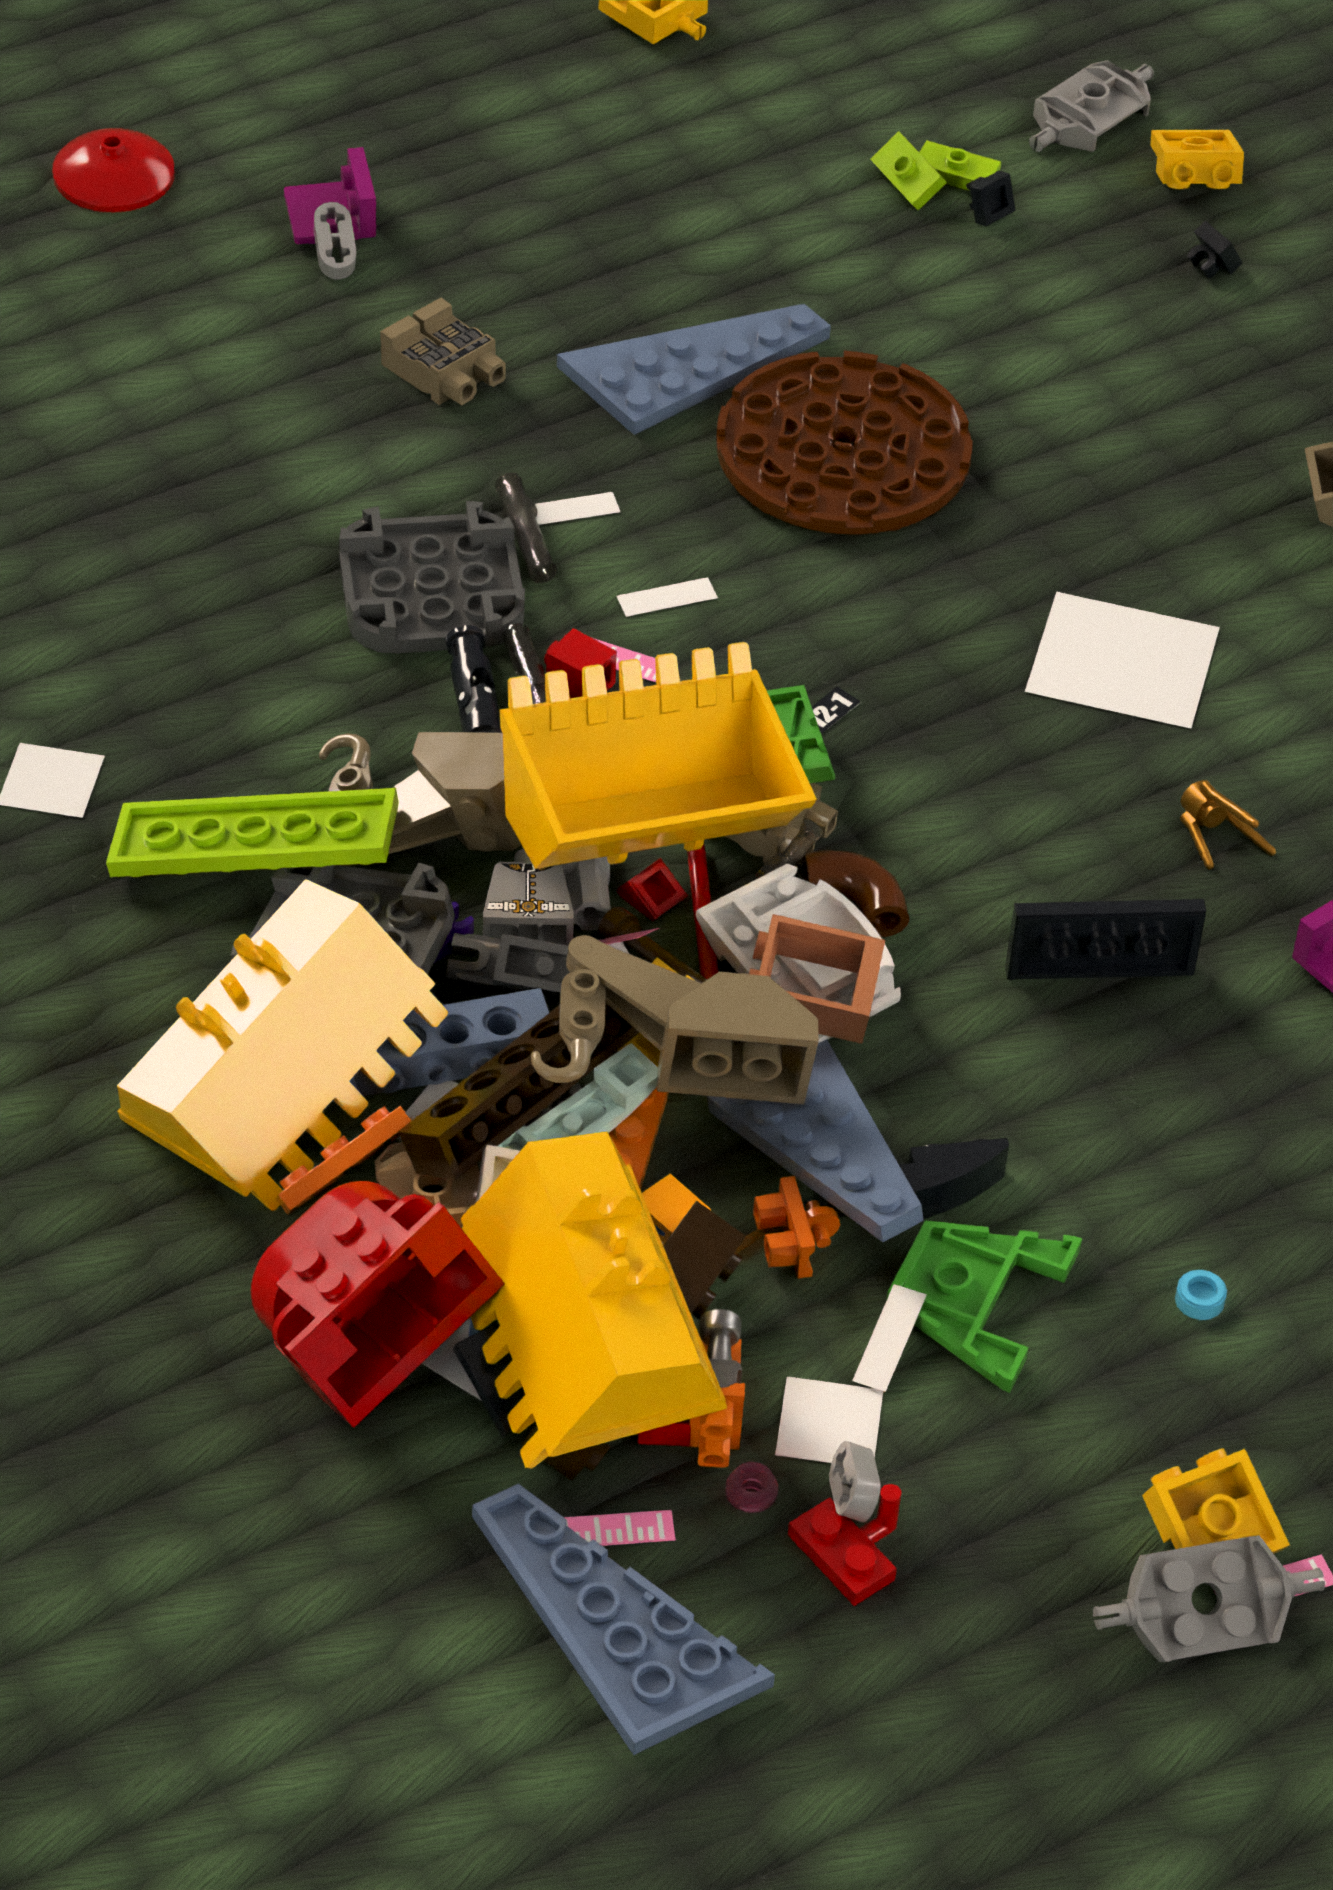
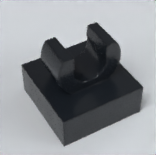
[966,171,1016,226]
[1187,221,1243,278]

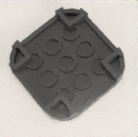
[339,501,525,654]
[230,863,455,975]

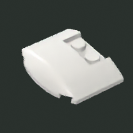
[695,863,901,1044]

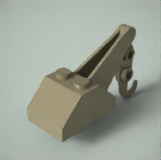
[319,732,521,866]
[531,935,819,1105]

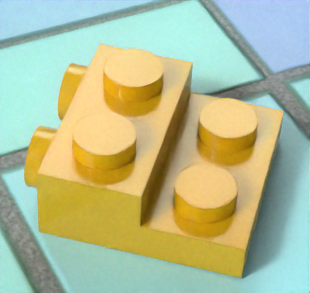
[1150,130,1244,189]
[1142,1448,1290,1554]

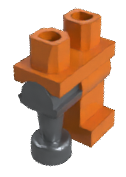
[688,1309,745,1468]

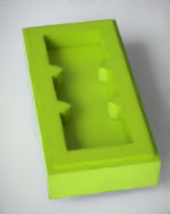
[870,131,947,210]
[919,140,1001,191]

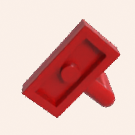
[788,1484,902,1606]

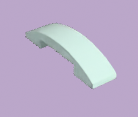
[498,1043,658,1151]

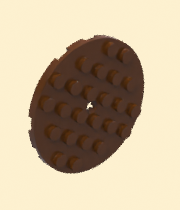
[716,351,973,534]

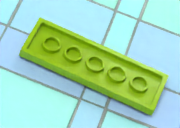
[106,788,399,877]

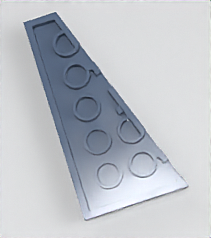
[557,304,831,435]
[707,1039,924,1242]
[472,1484,775,1755]

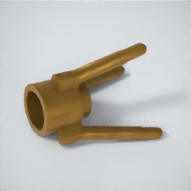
[1180,780,1276,870]

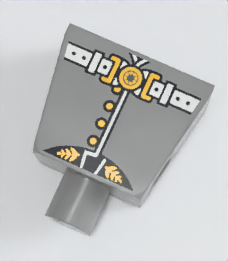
[483,849,574,946]

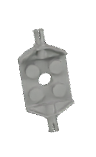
[1029,60,1154,152]
[1093,1535,1325,1662]

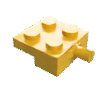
[598,0,708,44]

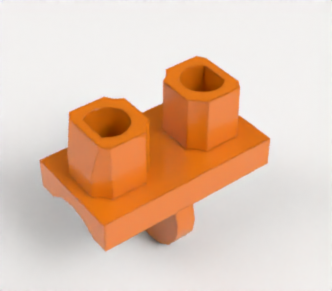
[753,1176,840,1279]

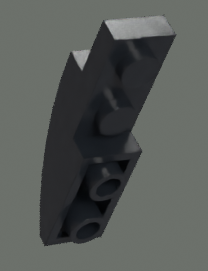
[814,1138,1009,1219]

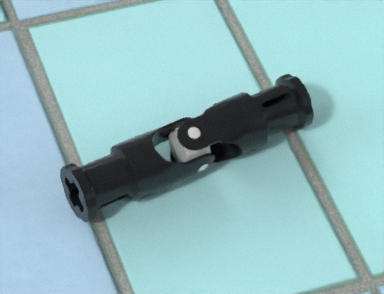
[445,625,502,733]

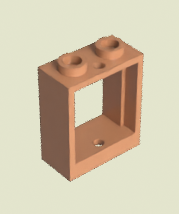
[749,914,885,1044]

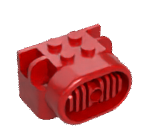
[251,1181,505,1428]

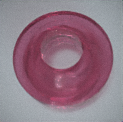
[725,1462,778,1513]

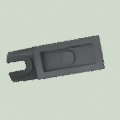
[446,933,570,996]

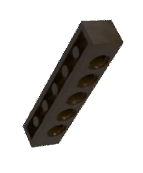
[398,1002,639,1180]

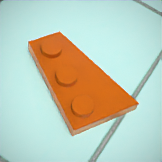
[276,1106,411,1215]

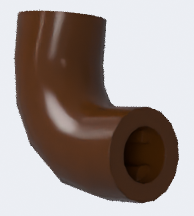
[802,850,910,937]

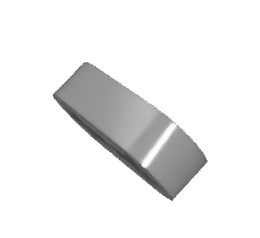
[313,202,356,279]
[829,1441,881,1522]

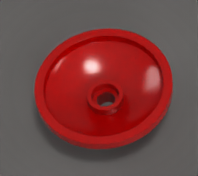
[53,128,175,212]

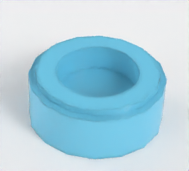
[1175,1270,1227,1320]

